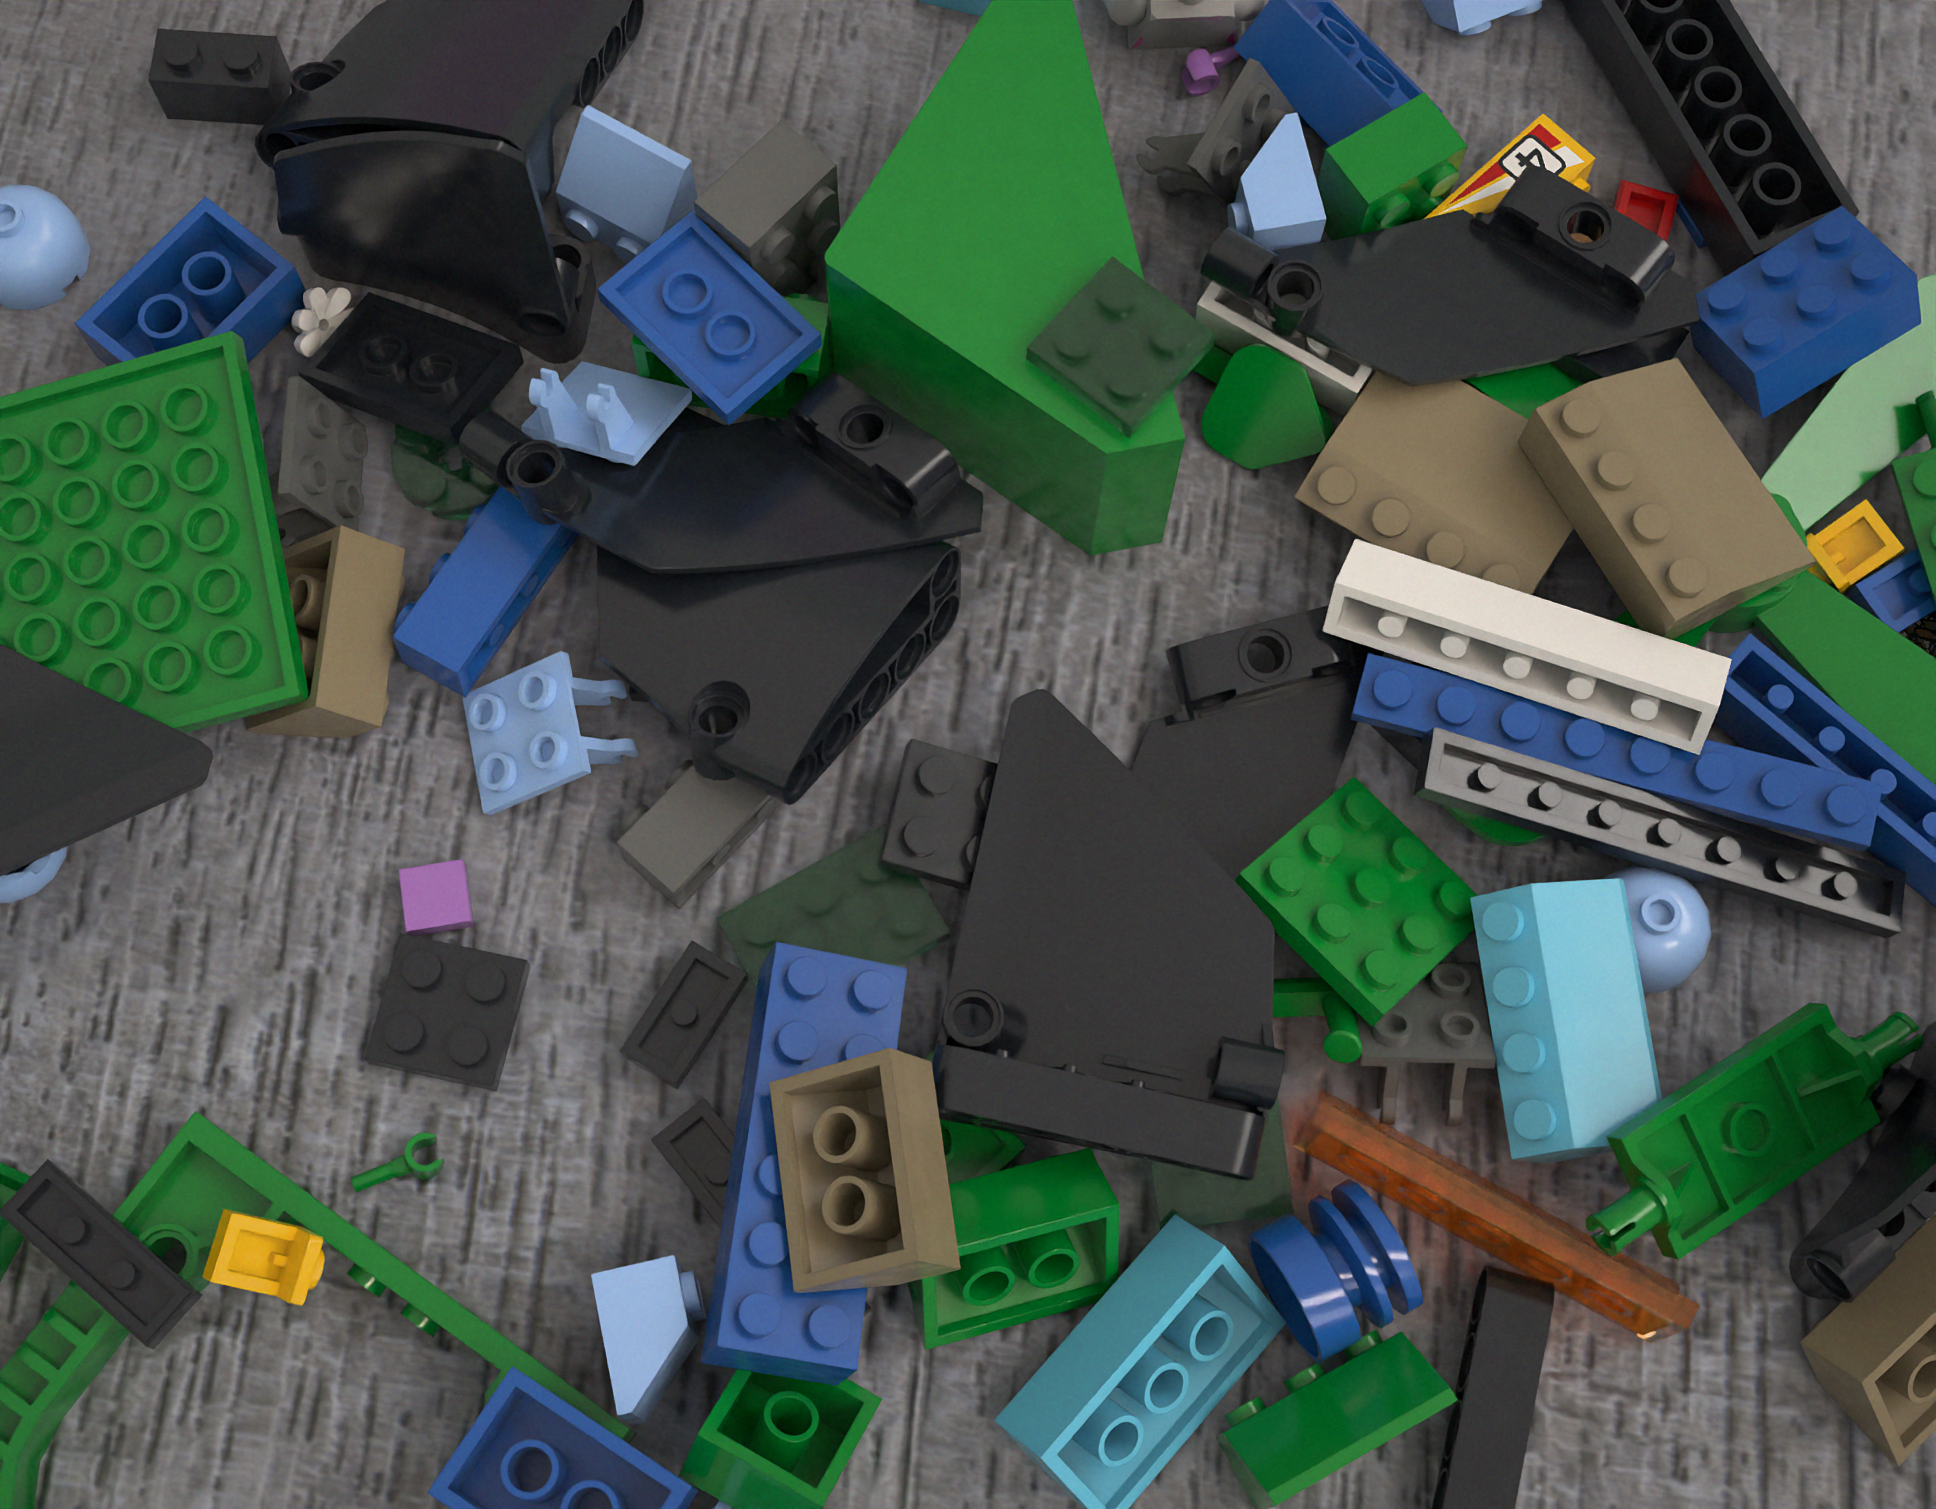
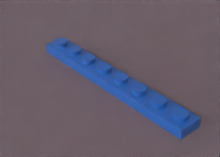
[1350,653,1883,852]

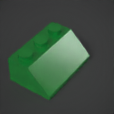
[907,1148,1119,1350]
[1216,1329,1458,1509]

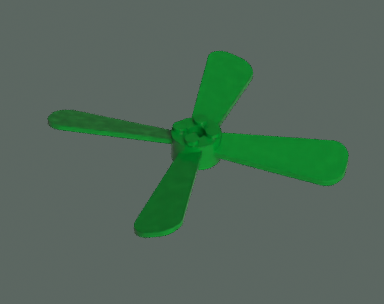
[1442,274,1936,846]

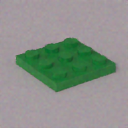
[1234,777,1478,1027]

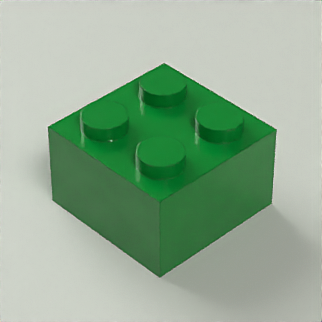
[1317,92,1468,240]
[679,1369,882,1509]

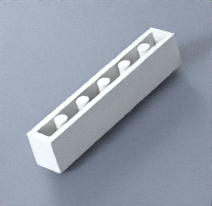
[1322,539,1732,755]

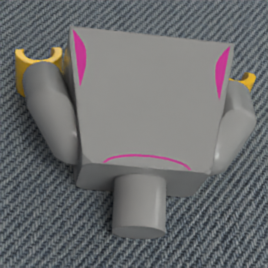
[1102,0,1264,50]

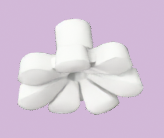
[291,287,354,357]

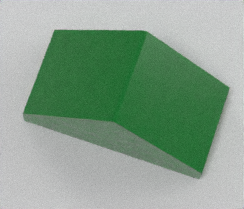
[825,0,1185,556]

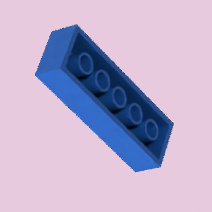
[701,942,907,1386]

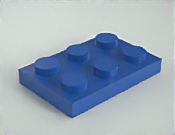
[597,211,822,426]

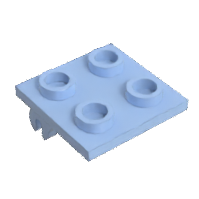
[521,361,692,466]
[462,651,639,815]

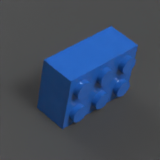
[74,196,306,366]
[1689,206,1921,420]
[427,1366,699,1509]

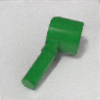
[351,1132,444,1192]

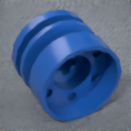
[1247,1179,1423,1364]

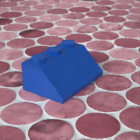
[1233,0,1443,151]

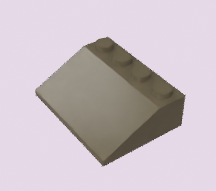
[1517,358,1816,640]
[1294,371,1574,595]

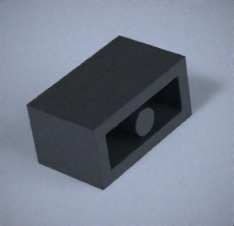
[148,28,291,125]

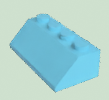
[1470,878,1662,1164]
[994,1214,1287,1509]

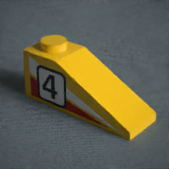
[1424,114,1596,219]

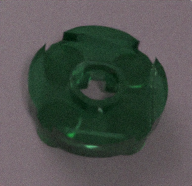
[391,405,499,520]

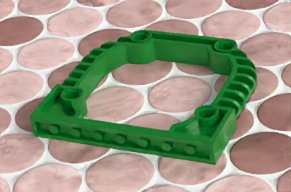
[0,1111,637,1509]

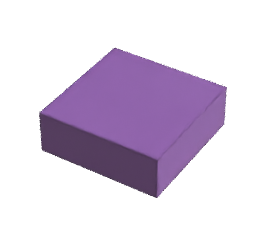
[399,859,474,936]

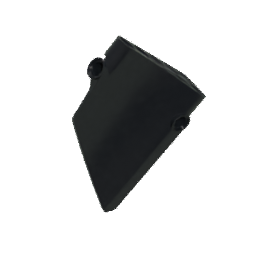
[1789,1021,1936,1303]

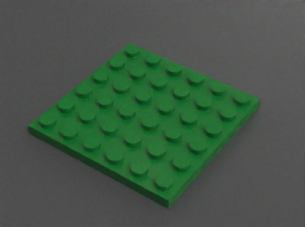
[0,331,309,733]

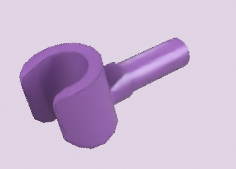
[1181,42,1241,97]

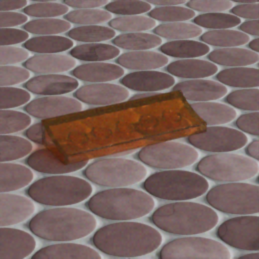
[1293,1089,1700,1343]

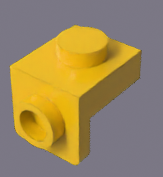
[1806,499,1905,595]
[202,1209,324,1306]

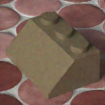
[246,525,405,739]
[769,1048,961,1293]
[1800,1214,1936,1466]

